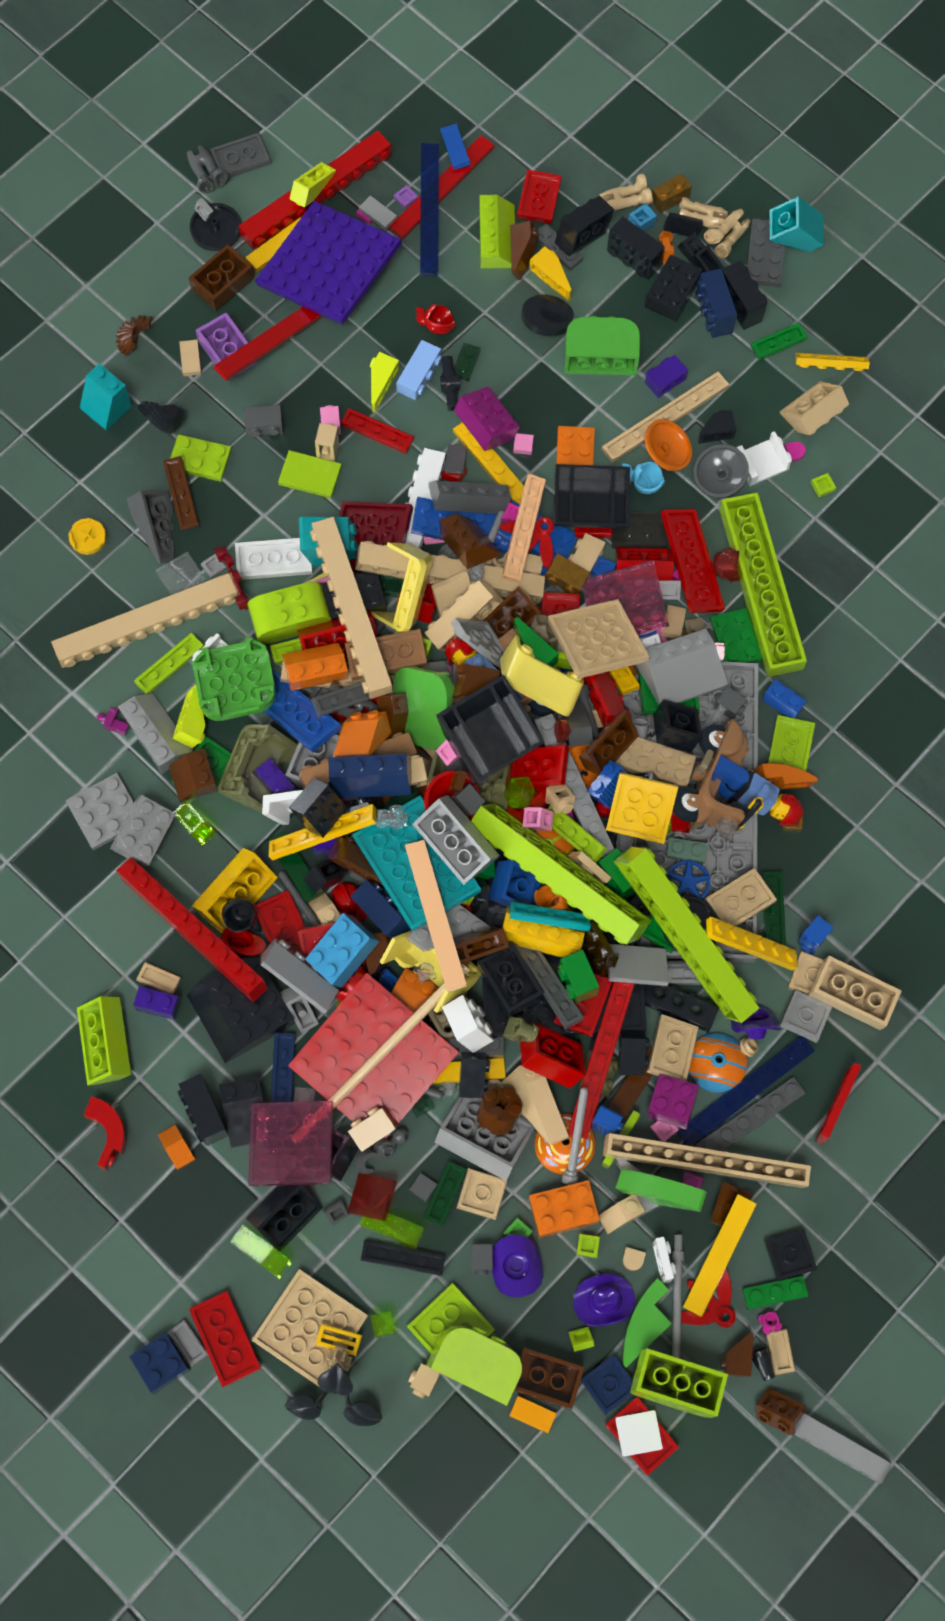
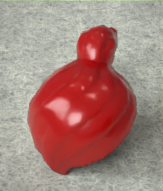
[416,304,456,335]

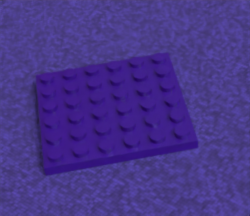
[255,201,402,325]

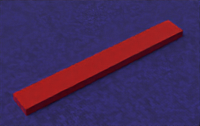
[389,135,494,240]
[214,307,323,381]
[567,982,635,1140]

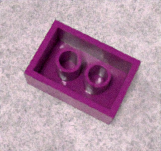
[454,386,519,451]

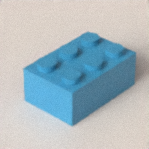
[305,913,380,988]

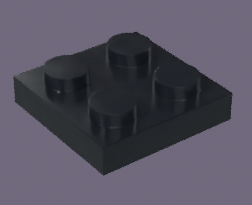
[764,1229,817,1281]

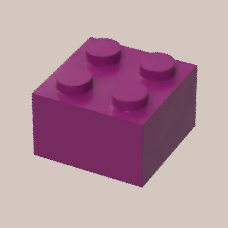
[648,1074,699,1130]

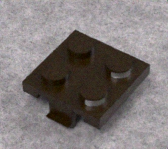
[583,921,619,977]

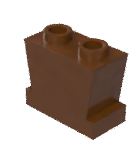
[453,664,500,701]

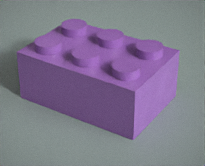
[196,312,257,381]

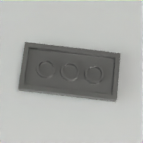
[747,218,785,287]

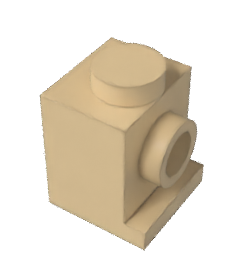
[545,784,575,814]

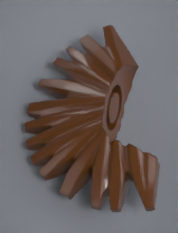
[116,315,152,356]

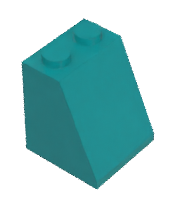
[769,196,824,252]
[80,363,132,431]
[299,517,358,567]

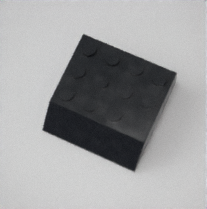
[554,464,630,529]
[436,675,545,785]
[187,955,295,1064]

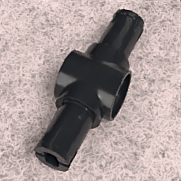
[440,356,460,411]

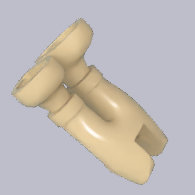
[599,173,653,212]
[678,197,728,229]
[704,209,751,259]

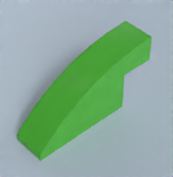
[616,1169,707,1212]
[622,1278,672,1369]

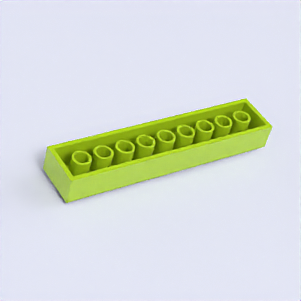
[719,492,807,677]
[471,803,652,945]
[613,847,759,1023]

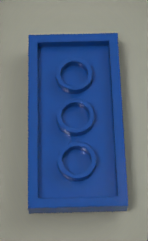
[497,501,577,559]

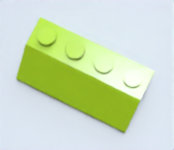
[479,195,515,268]
[77,996,131,1085]

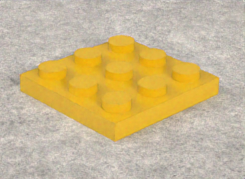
[606,772,678,844]

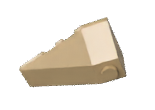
[501,1065,569,1145]

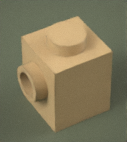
[408,1363,440,1399]

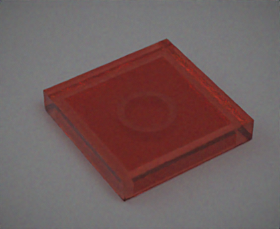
[347,1173,397,1222]

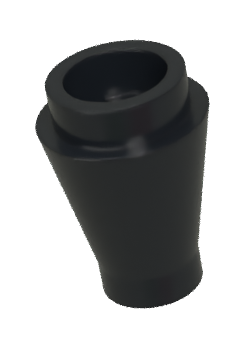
[752,1347,775,1381]

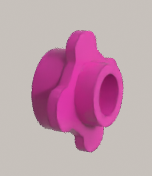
[758,1311,782,1334]

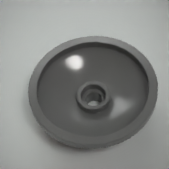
[693,444,749,498]

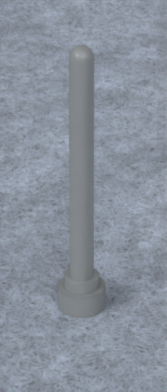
[468,511,504,582]
[561,1087,588,1185]

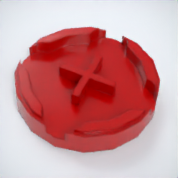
[335,966,366,1002]

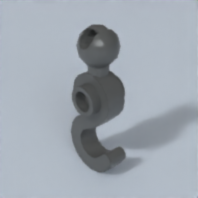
[356,1128,408,1175]

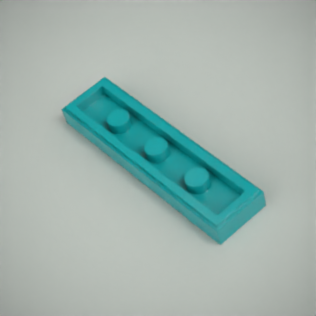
[509,902,591,931]

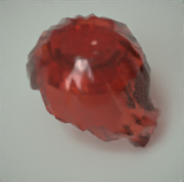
[713,547,741,583]

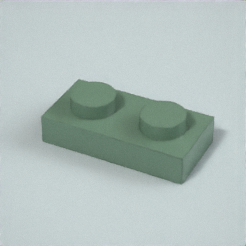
[666,837,708,864]

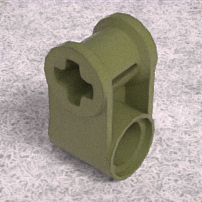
[503,1016,539,1042]

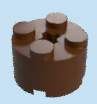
[477,1087,522,1135]

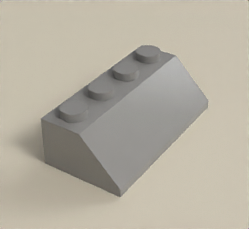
[118,693,194,774]
[412,795,500,885]
[260,938,339,1014]

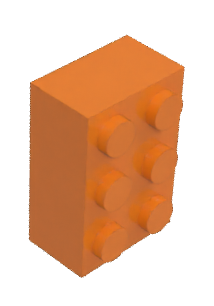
[528,1180,600,1239]

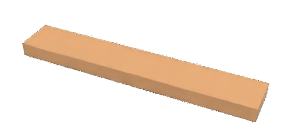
[502,474,546,583]

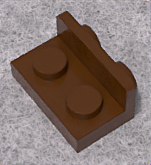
[756,1388,806,1436]

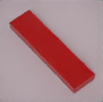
[341,408,414,454]

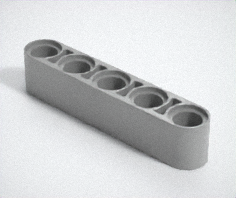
[794,1414,892,1484]

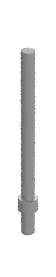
[672,1235,684,1359]

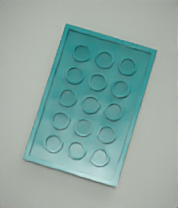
[352,796,482,932]

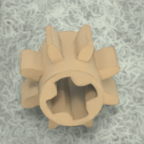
[325,1347,352,1371]

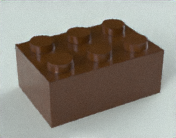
[189,244,254,311]
[514,1348,584,1410]

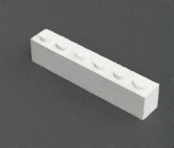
[405,448,446,549]

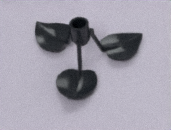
[285,1363,382,1426]

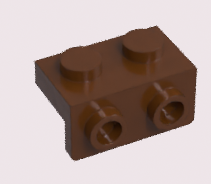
[710,1183,752,1228]

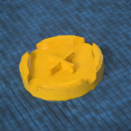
[68,518,107,555]

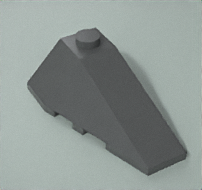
[127,490,174,563]

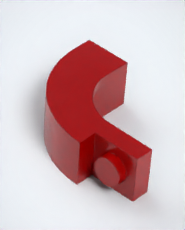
[84,1097,127,1171]

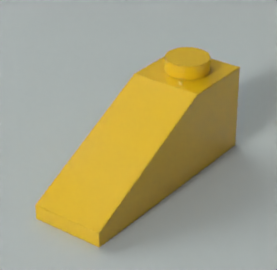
[530,246,572,302]

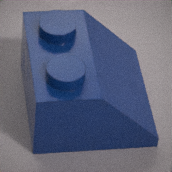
[489,860,540,906]

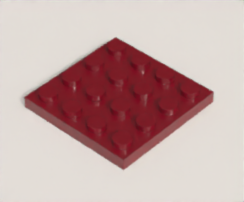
[339,501,413,573]

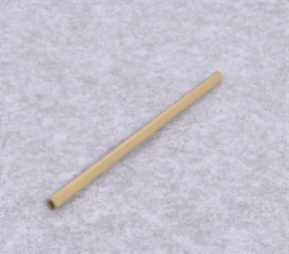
[291,964,470,1145]

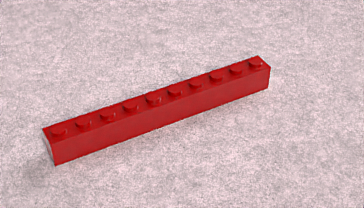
[239,131,391,250]
[116,857,268,1003]

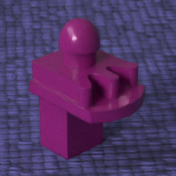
[97,707,129,736]

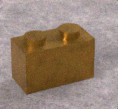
[652,173,692,214]
[544,553,590,593]

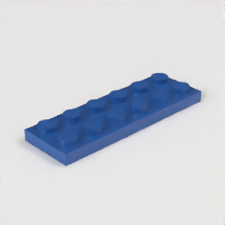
[411,497,510,554]
[263,669,342,753]

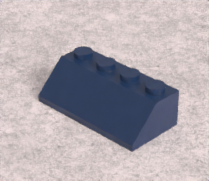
[328,754,412,799]

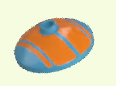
[689,1033,747,1093]

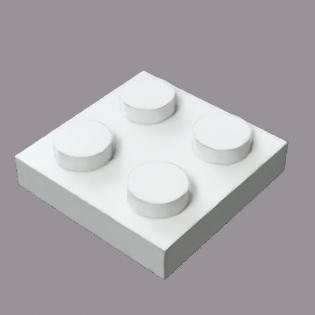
[652,1237,676,1284]

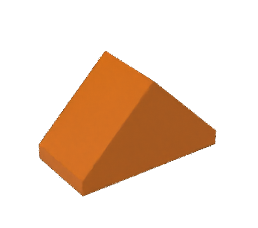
[158,1124,195,1170]

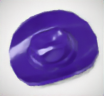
[731,1004,781,1039]
[492,1235,543,1297]
[573,1273,635,1327]

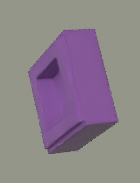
[394,185,419,210]

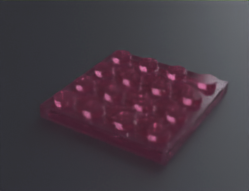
[582,560,670,635]
[248,1101,333,1186]

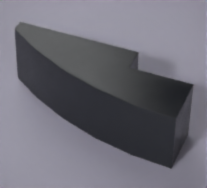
[677,233,725,273]

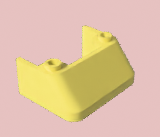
[370,542,433,632]
[500,635,584,717]
[380,931,481,1013]

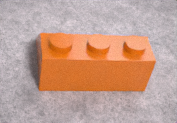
[282,643,348,691]

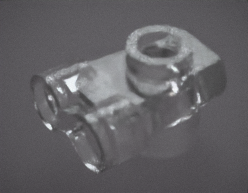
[376,805,408,829]

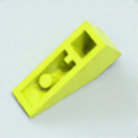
[290,162,336,207]
[370,352,399,413]
[172,685,205,749]

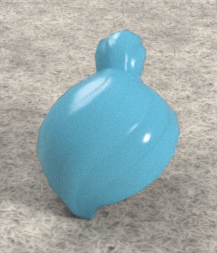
[622,462,665,494]

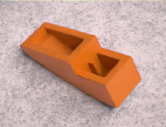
[754,763,818,790]

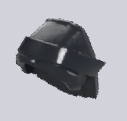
[138,401,185,434]

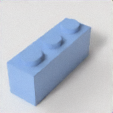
[396,340,442,400]

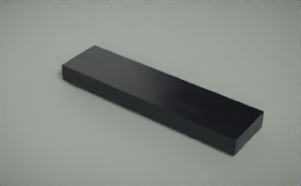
[361,1240,446,1276]

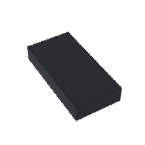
[663,212,703,236]

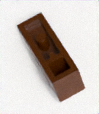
[510,220,539,280]
[376,692,408,741]
[453,928,509,964]

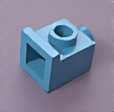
[628,204,657,231]

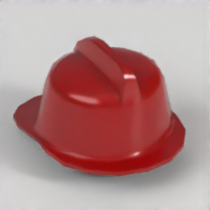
[331,882,368,924]
[221,928,266,958]

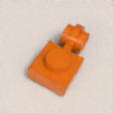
[659,231,674,264]

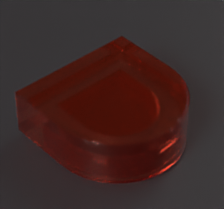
[554,720,571,743]

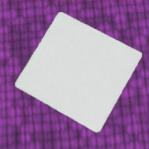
[615,1410,663,1456]

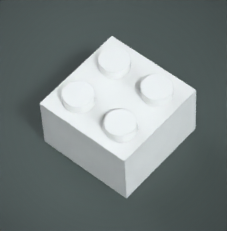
[442,995,494,1053]

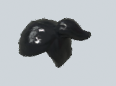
[221,897,262,933]

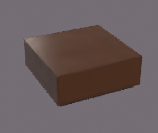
[449,770,467,793]

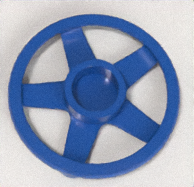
[667,860,710,899]

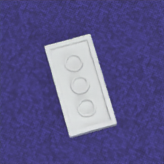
[235,538,312,580]

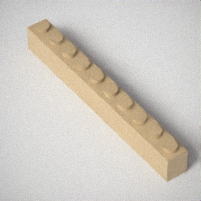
[310,517,392,699]
[355,541,545,604]
[51,573,238,668]
[603,1133,811,1188]

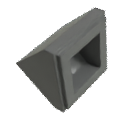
[323,1199,350,1226]

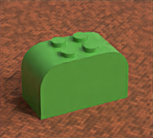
[564,316,640,376]

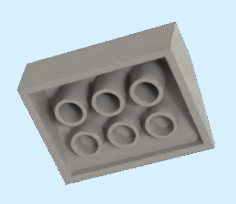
[636,629,728,705]
[434,1097,534,1181]

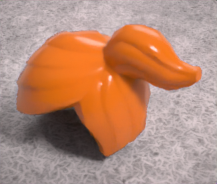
[534,884,574,912]

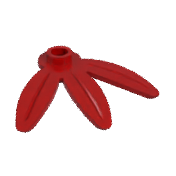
[499,517,554,568]
[681,1268,736,1328]

